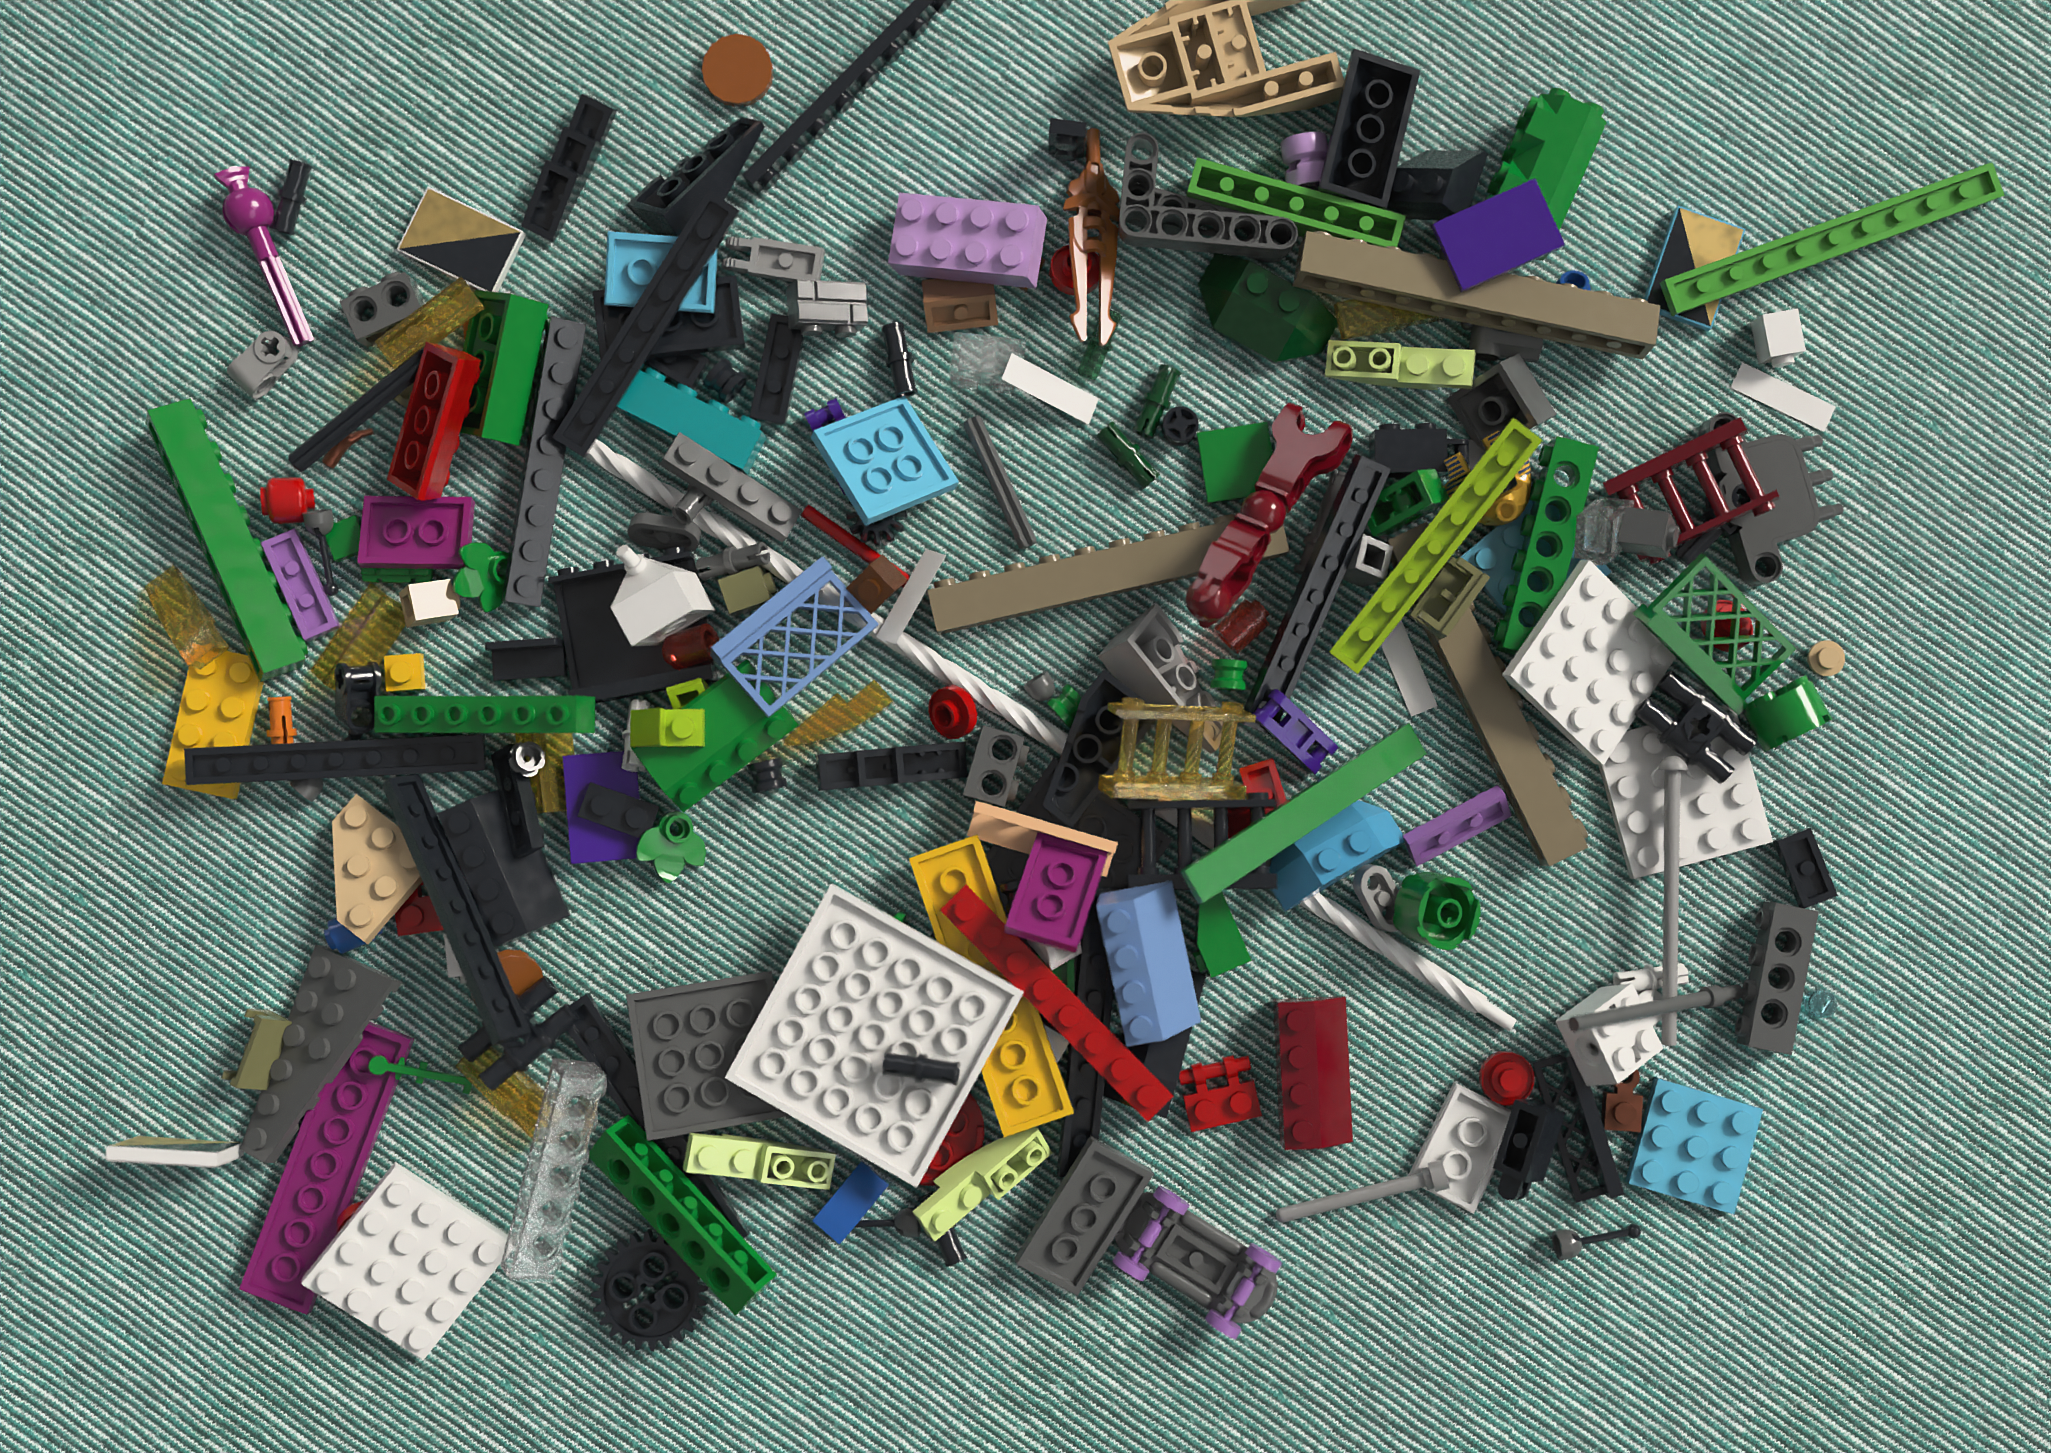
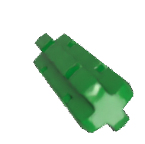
[361,568,434,583]

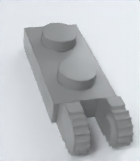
[721,237,825,282]

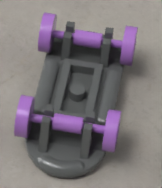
[1112,1185,1282,1340]

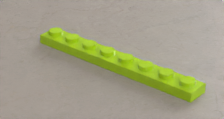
[1329,418,1543,674]

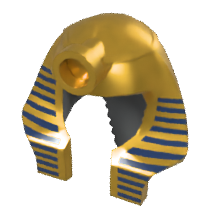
[1444,431,1531,526]

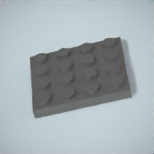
[626,971,791,1141]

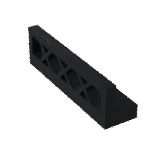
[1530,1050,1625,1203]

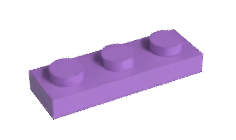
[261,528,341,642]
[1402,785,1511,867]

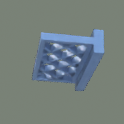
[710,556,879,718]

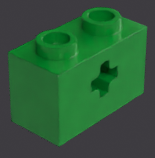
[1367,469,1450,537]

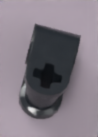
[334,662,381,734]

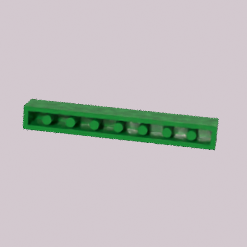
[145,398,308,682]

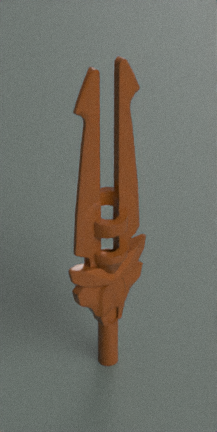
[1063,128,1120,347]

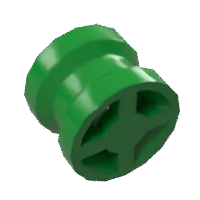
[1210,659,1248,691]
[1046,683,1081,729]

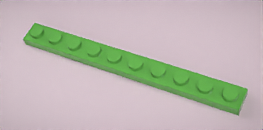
[1660,162,2005,316]

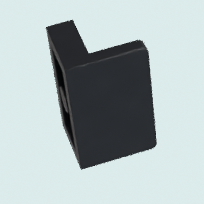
[485,638,568,681]

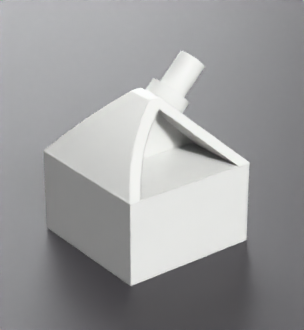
[611,545,715,646]

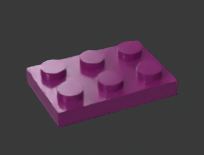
[357,496,475,569]
[1005,832,1108,953]

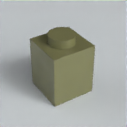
[718,566,777,617]

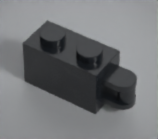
[1369,423,1470,478]
[1493,1099,1566,1200]

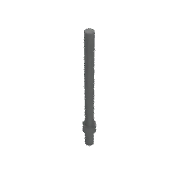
[1568,984,1743,1032]

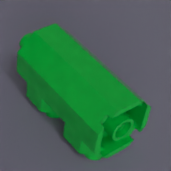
[1486,88,1607,261]

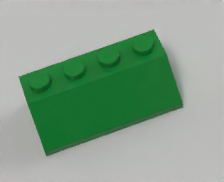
[460,290,549,446]
[631,659,799,813]

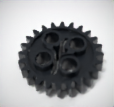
[590,1229,710,1351]

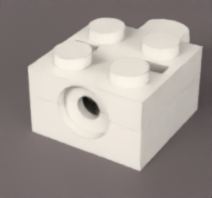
[1555,983,1663,1086]

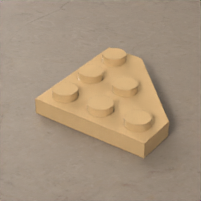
[332,794,422,944]

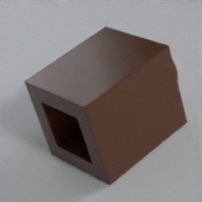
[846,554,907,614]

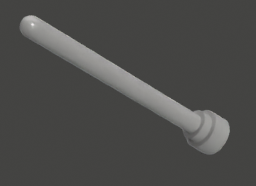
[1276,1159,1450,1222]

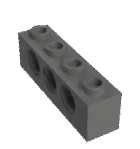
[1735,901,1819,1055]

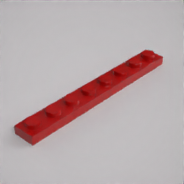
[940,885,1173,1122]

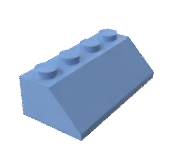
[1097,881,1201,1046]

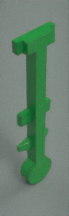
[369,1055,475,1094]

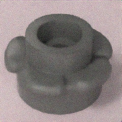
[509,741,545,777]

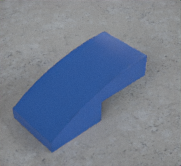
[812,1161,889,1245]

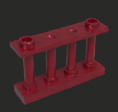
[1603,417,1780,565]

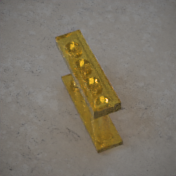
[1098,698,1256,800]

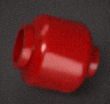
[260,477,315,524]

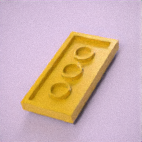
[162,644,264,799]

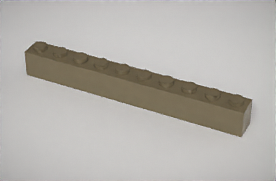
[1293,231,1661,360]
[927,514,1289,635]
[1385,522,1588,866]

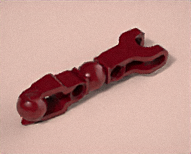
[1185,403,1353,629]

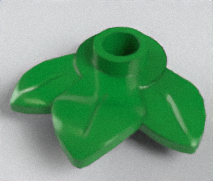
[453,542,509,612]
[636,811,706,883]

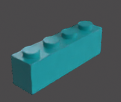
[617,367,767,475]

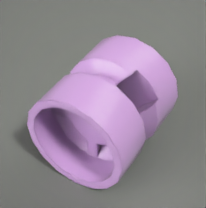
[1280,132,1328,192]

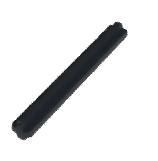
[288,346,425,472]

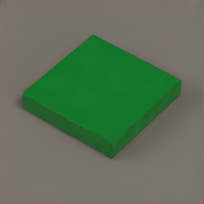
[1196,422,1273,504]

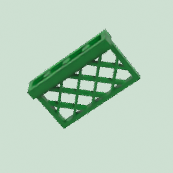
[1632,553,1796,715]

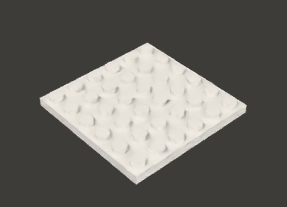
[725,884,1024,1188]

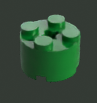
[1744,675,1833,752]
[1393,872,1481,950]

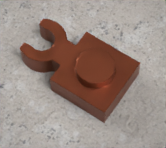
[1601,1069,1643,1132]

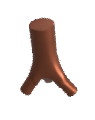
[322,428,374,469]

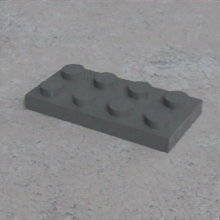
[1014,1136,1154,1296]

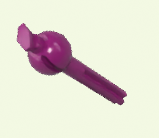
[213,166,314,347]

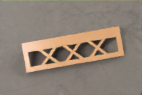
[967,801,1118,877]

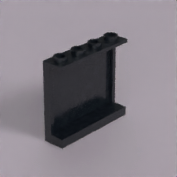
[548,547,718,704]

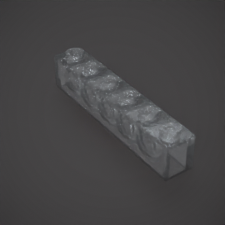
[500,1058,607,1283]

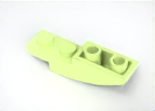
[1325,340,1476,390]
[912,1127,1052,1242]
[683,1133,836,1190]

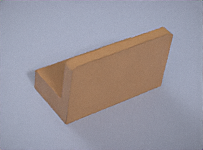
[922,279,998,333]

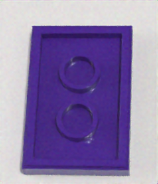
[1432,178,1565,293]
[562,751,640,864]

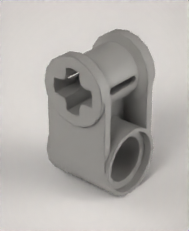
[227,331,299,399]

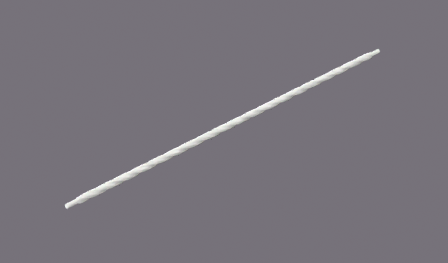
[586,440,1516,1031]

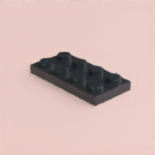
[593,275,745,360]

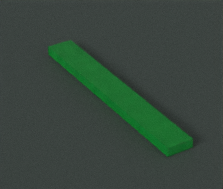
[1180,723,1426,903]

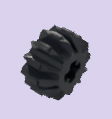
[846,501,908,547]

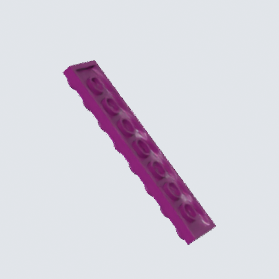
[239,1022,415,1315]

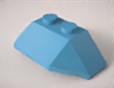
[1270,800,1405,912]

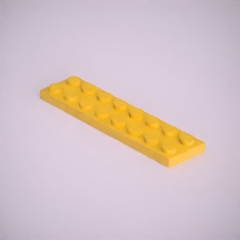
[909,834,1074,1137]

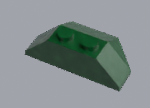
[1198,253,1340,364]

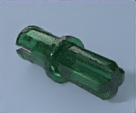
[1077,309,1122,381]

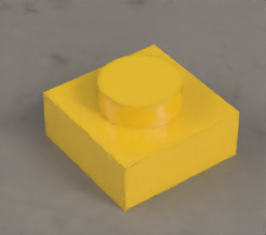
[384,653,426,692]

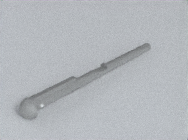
[1658,756,1688,1046]

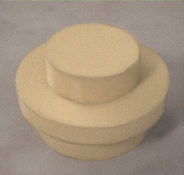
[1807,640,1845,677]

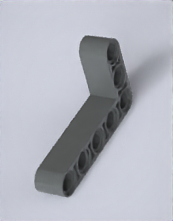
[1118,132,1298,259]

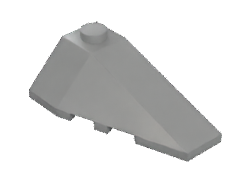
[1098,603,1229,754]

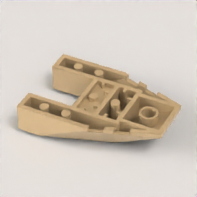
[1108,0,1344,117]

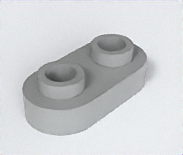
[1353,864,1399,932]

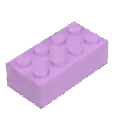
[888,193,1047,289]

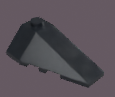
[627,117,765,237]

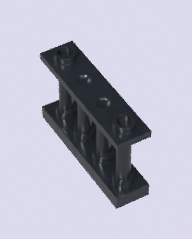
[1128,792,1278,890]

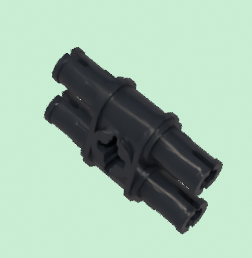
[1634,670,1758,784]
[457,975,580,1091]

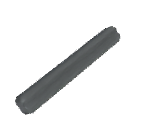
[964,416,1036,549]

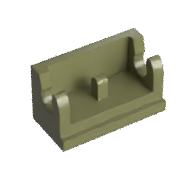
[1409,557,1490,639]
[221,1008,292,1090]

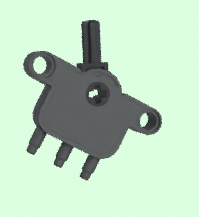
[1675,412,1844,586]

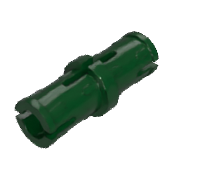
[1132,364,1181,439]
[1096,421,1160,490]

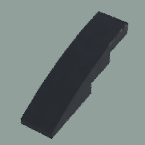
[521,94,618,242]
[815,742,968,791]

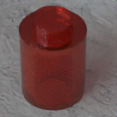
[1213,599,1270,654]
[662,623,719,670]

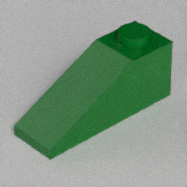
[1192,891,1252,978]

